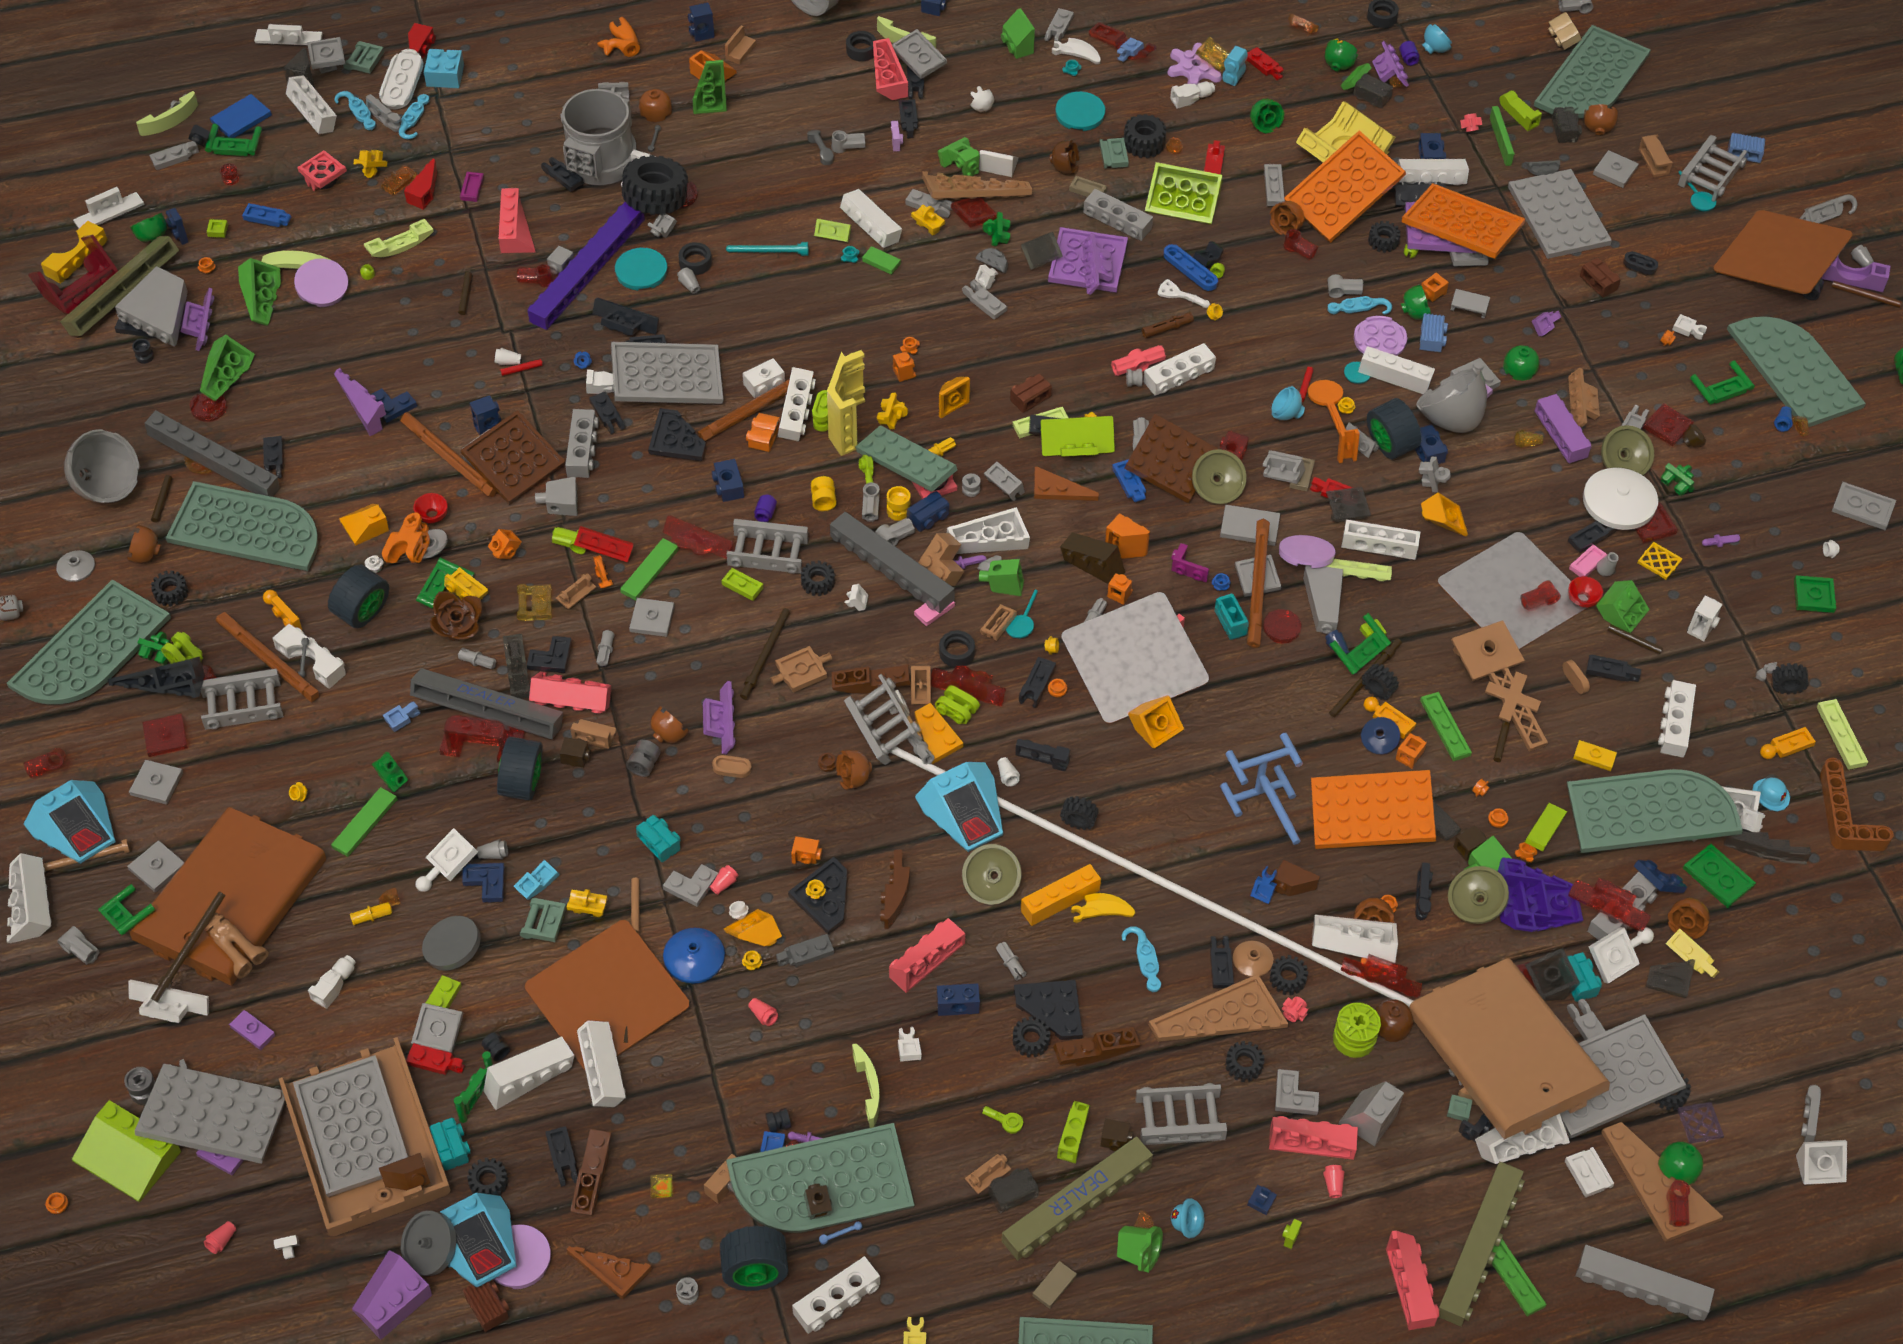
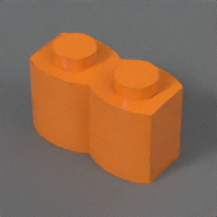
[746,413,780,452]

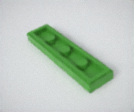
[1489,106,1514,166]
[620,538,679,600]
[1420,692,1472,761]
[331,787,397,857]
[1492,1239,1547,1316]

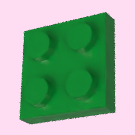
[1794,575,1836,613]

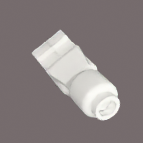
[1170,81,1215,109]
[586,370,614,394]
[308,955,356,1009]

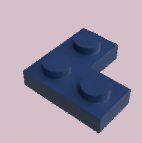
[165,208,189,245]
[370,388,417,423]
[1634,860,1687,893]
[462,863,504,903]

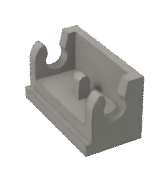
[1451,289,1490,318]
[1263,450,1305,484]
[984,462,1025,501]

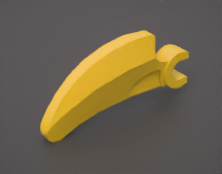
[1071,893,1135,923]

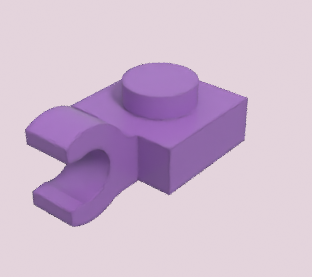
[1532,311,1561,336]

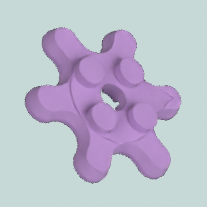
[1167,43,1224,85]

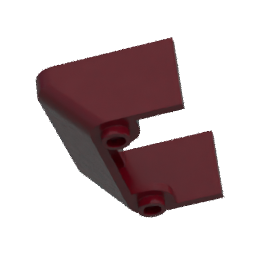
[28,234,118,314]

